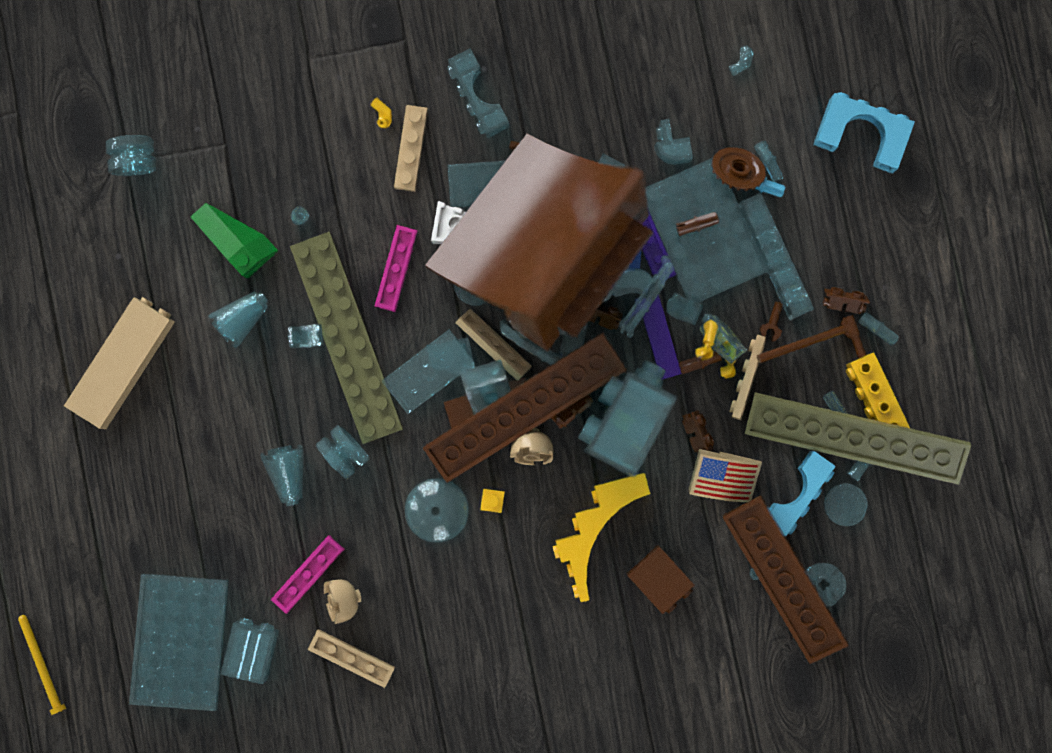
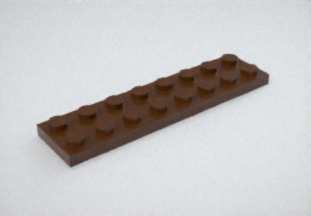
[722,495,848,664]

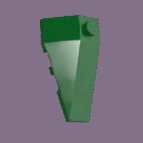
[191,203,278,279]

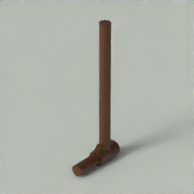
[757,315,866,363]

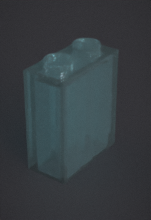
[221,618,279,684]

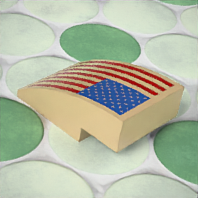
[689,449,762,502]

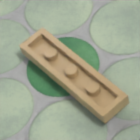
[394,105,428,192]
[456,309,532,381]
[730,335,766,420]
[308,629,395,688]

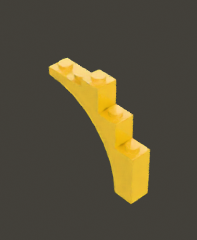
[553,473,650,602]

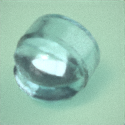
[290,206,309,225]

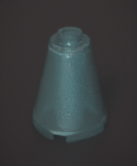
[207,291,268,349]
[260,445,304,506]

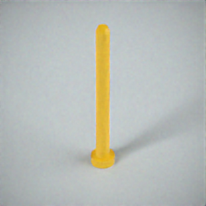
[18,615,66,715]

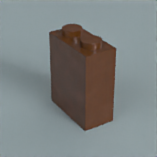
[626,545,694,614]

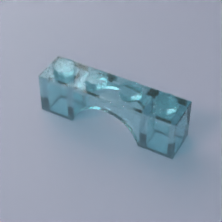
[447,48,509,139]

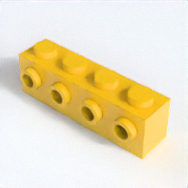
[846,352,910,428]

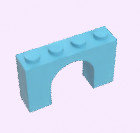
[813,93,915,173]

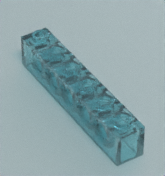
[737,193,814,320]

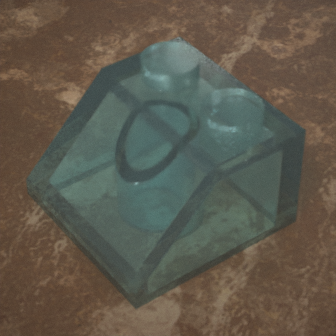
[460,359,511,414]

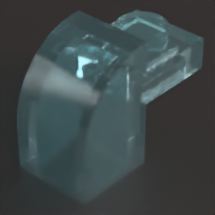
[654,119,693,165]

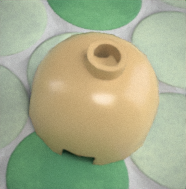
[510,428,553,465]
[324,579,361,624]

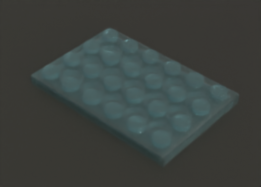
[645,158,768,306]
[129,573,229,711]

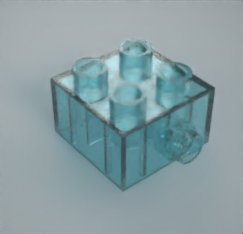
[577,360,677,477]

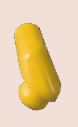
[370,98,392,128]

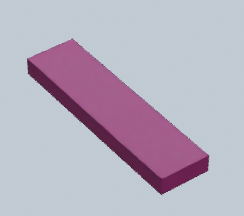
[375,225,418,312]
[271,535,345,614]

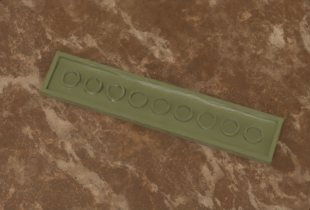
[290,231,403,444]
[745,393,971,485]

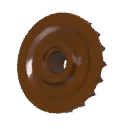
[711,147,766,192]

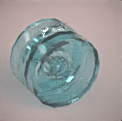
[105,135,157,176]
[316,424,370,479]

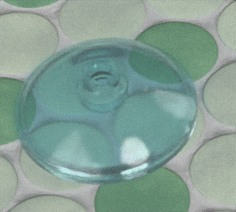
[405,478,469,543]

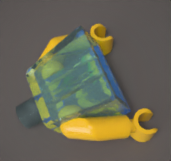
[696,314,747,379]

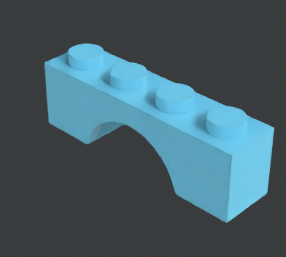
[769,451,835,536]

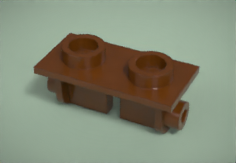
[822,287,870,314]
[588,305,623,330]
[551,395,593,429]
[682,410,714,455]

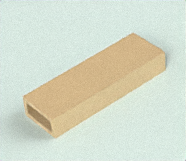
[64,297,175,429]

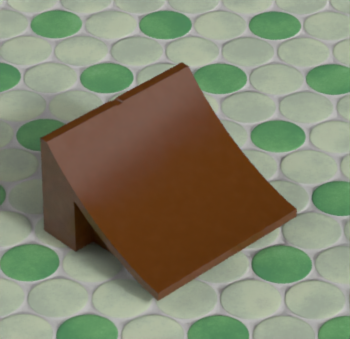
[425,134,653,351]

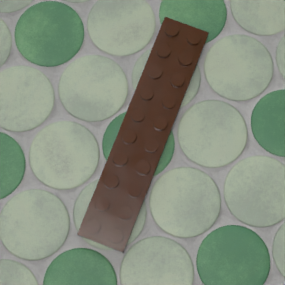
[423,332,627,483]

